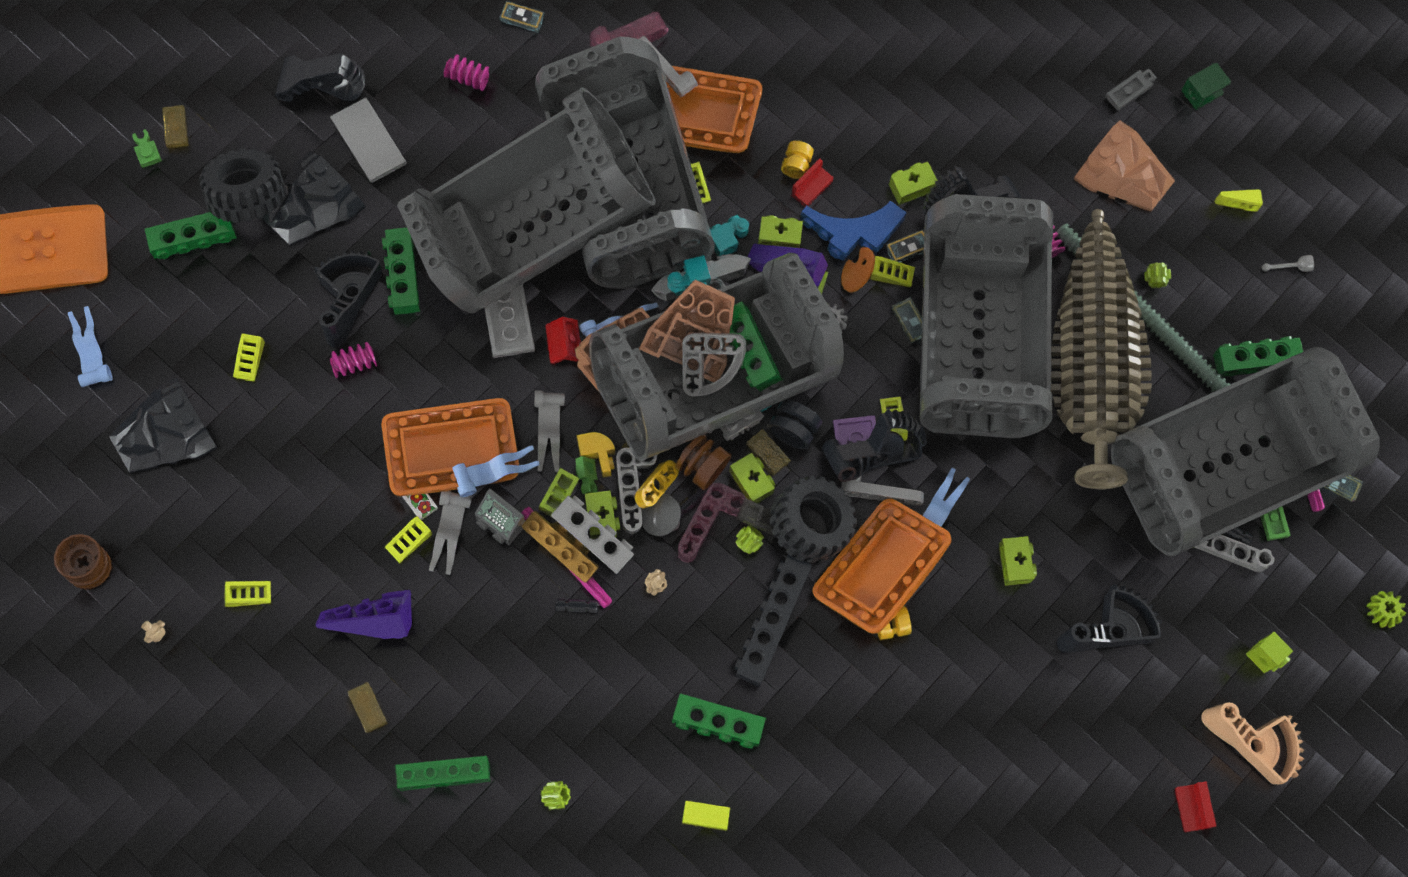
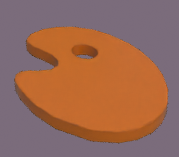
[841,247,875,292]

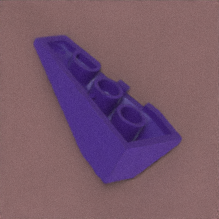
[748,244,828,288]
[316,590,412,639]

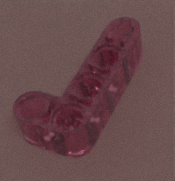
[590,12,668,47]
[678,483,746,562]

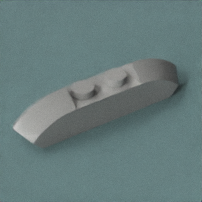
[652,254,751,301]

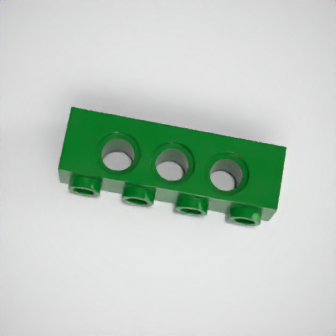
[145,212,237,259]
[382,227,420,315]
[730,301,783,392]
[1213,336,1303,377]
[672,694,766,749]
[396,756,490,791]

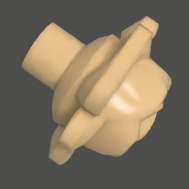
[645,569,667,596]
[142,620,165,643]

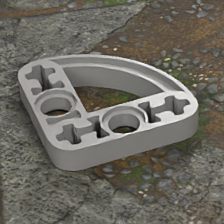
[682,333,746,396]

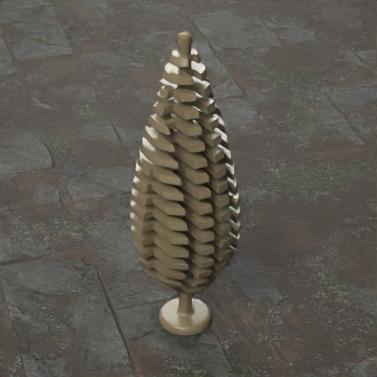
[1051,209,1152,489]

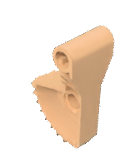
[1202,702,1304,785]

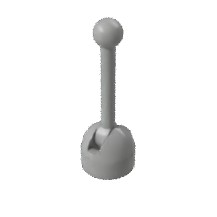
[1262,255,1314,272]

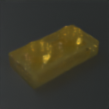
[163,105,188,148]
[746,429,791,476]
[348,682,387,733]

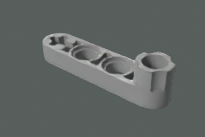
[639,36,698,97]
[841,476,924,506]
[1195,535,1275,572]

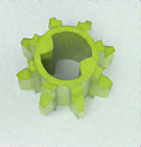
[1145,262,1171,288]
[735,525,764,554]
[541,781,571,809]

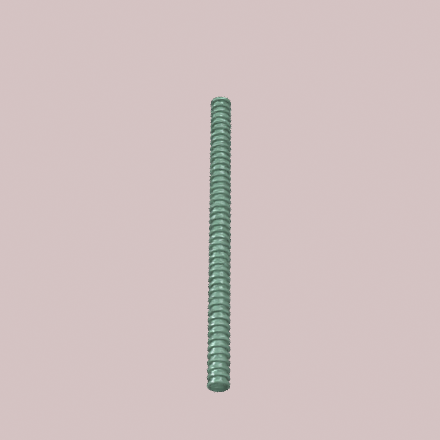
[1056,224,1264,439]

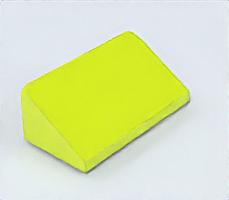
[682,801,730,831]

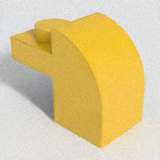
[577,432,615,478]

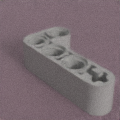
[616,448,657,534]

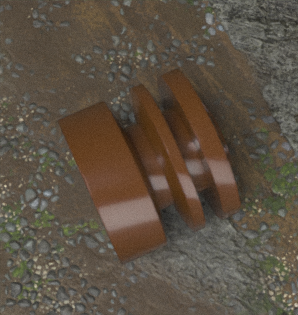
[675,434,731,491]
[54,534,112,589]

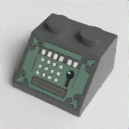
[475,489,525,545]

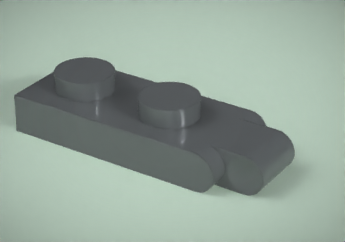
[1105,69,1157,111]

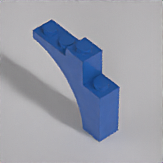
[800,201,907,262]

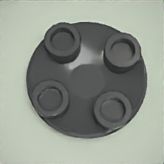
[641,494,681,536]

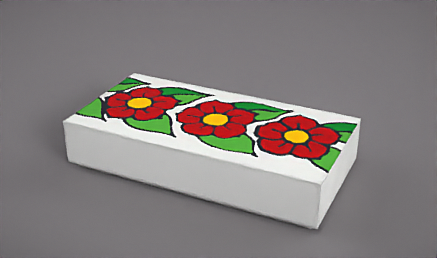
[402,493,438,521]

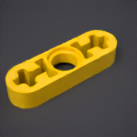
[635,460,678,508]

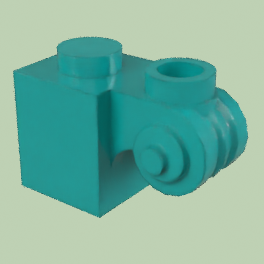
[710,215,749,256]
[667,255,711,296]

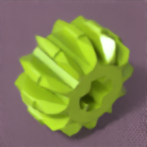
[1367,591,1406,628]

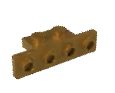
[522,511,599,583]

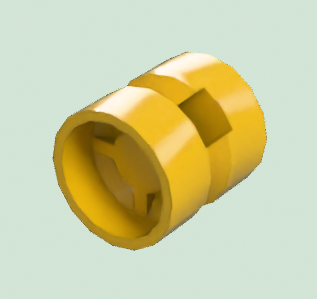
[781,141,814,179]
[878,606,912,640]

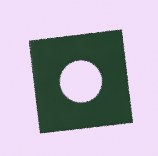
[1181,63,1231,110]

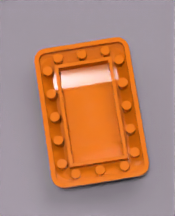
[666,66,762,153]
[0,205,108,294]
[381,398,519,496]
[812,499,952,634]

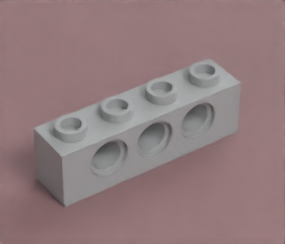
[551,495,634,574]

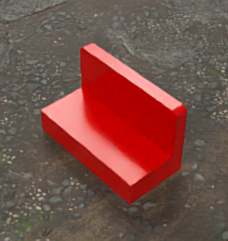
[791,159,834,207]
[546,317,581,364]
[1175,781,1216,832]

